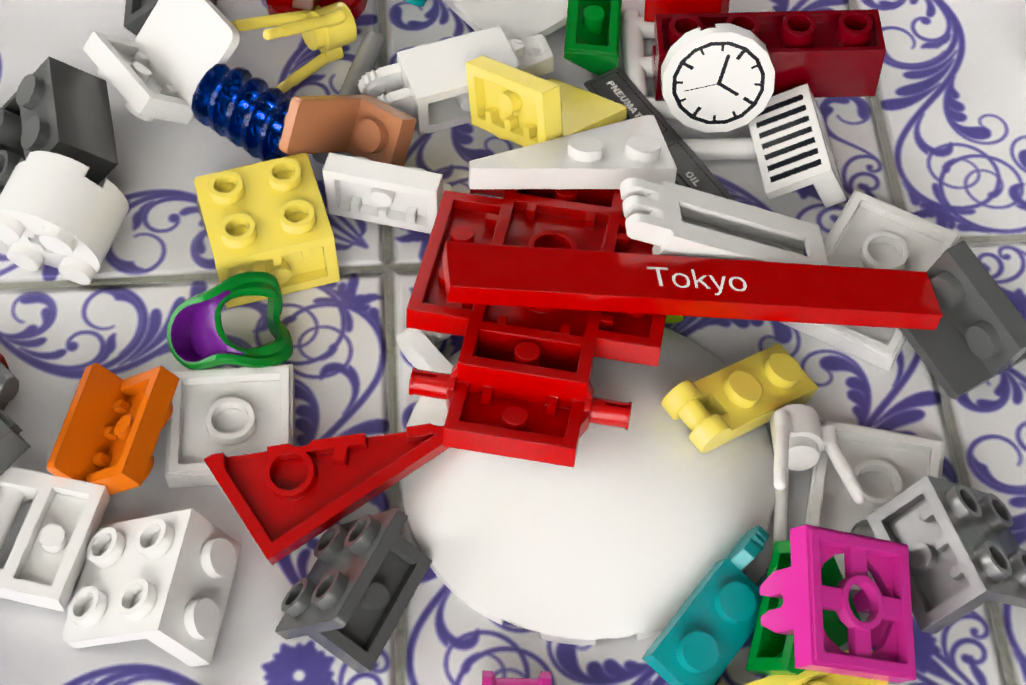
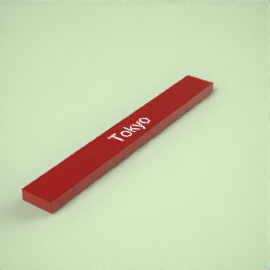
[442,241,943,330]

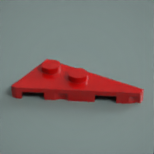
[204,423,450,565]

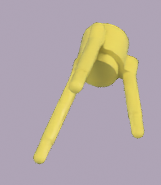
[230,2,357,96]

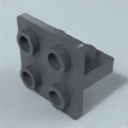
[899,240,1026,399]
[275,507,432,673]

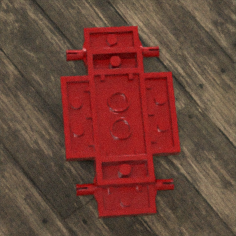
[406,146,666,467]

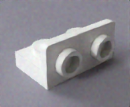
[322,152,452,234]

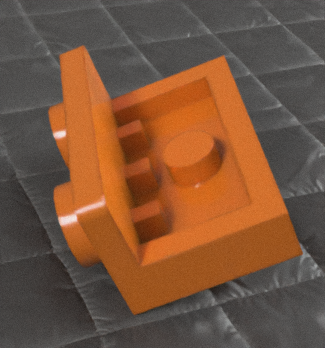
[47,363,180,496]

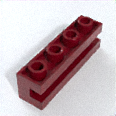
[652,9,886,101]

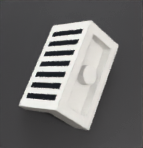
[748,83,847,208]

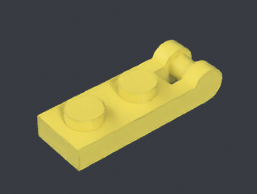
[661,343,819,454]

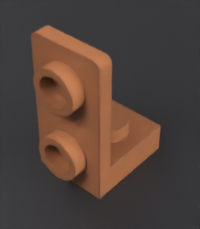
[279,94,417,167]

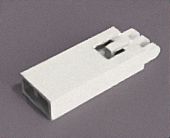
[620,177,829,266]

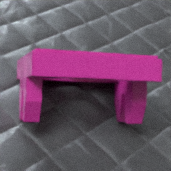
[760,524,916,683]

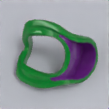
[167,272,294,370]

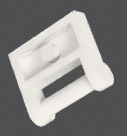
[0,466,110,612]

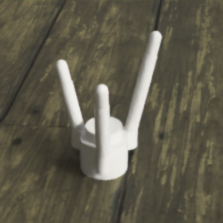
[770,403,866,549]

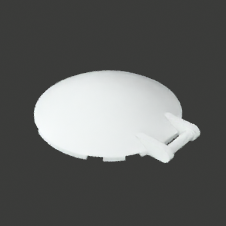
[396,327,776,646]

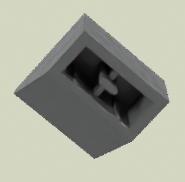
[0,56,118,194]

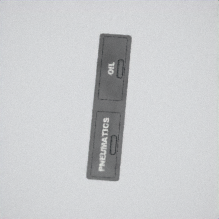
[584,67,736,201]

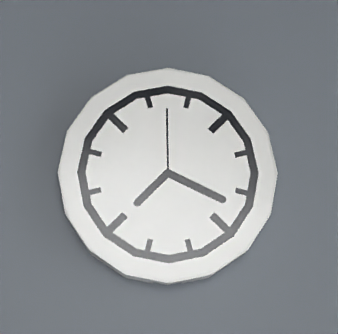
[661,23,775,133]

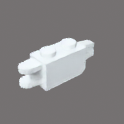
[357,25,554,136]

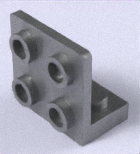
[866,475,1026,634]

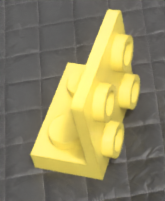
[466,55,627,147]
[194,153,340,309]

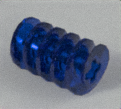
[191,64,292,162]

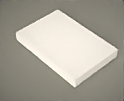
[780,190,961,372]
[804,418,945,617]

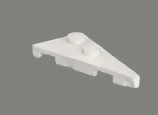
[468,115,677,189]

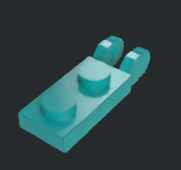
[642,524,770,685]

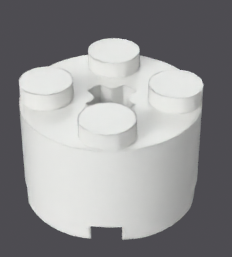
[0,151,129,285]

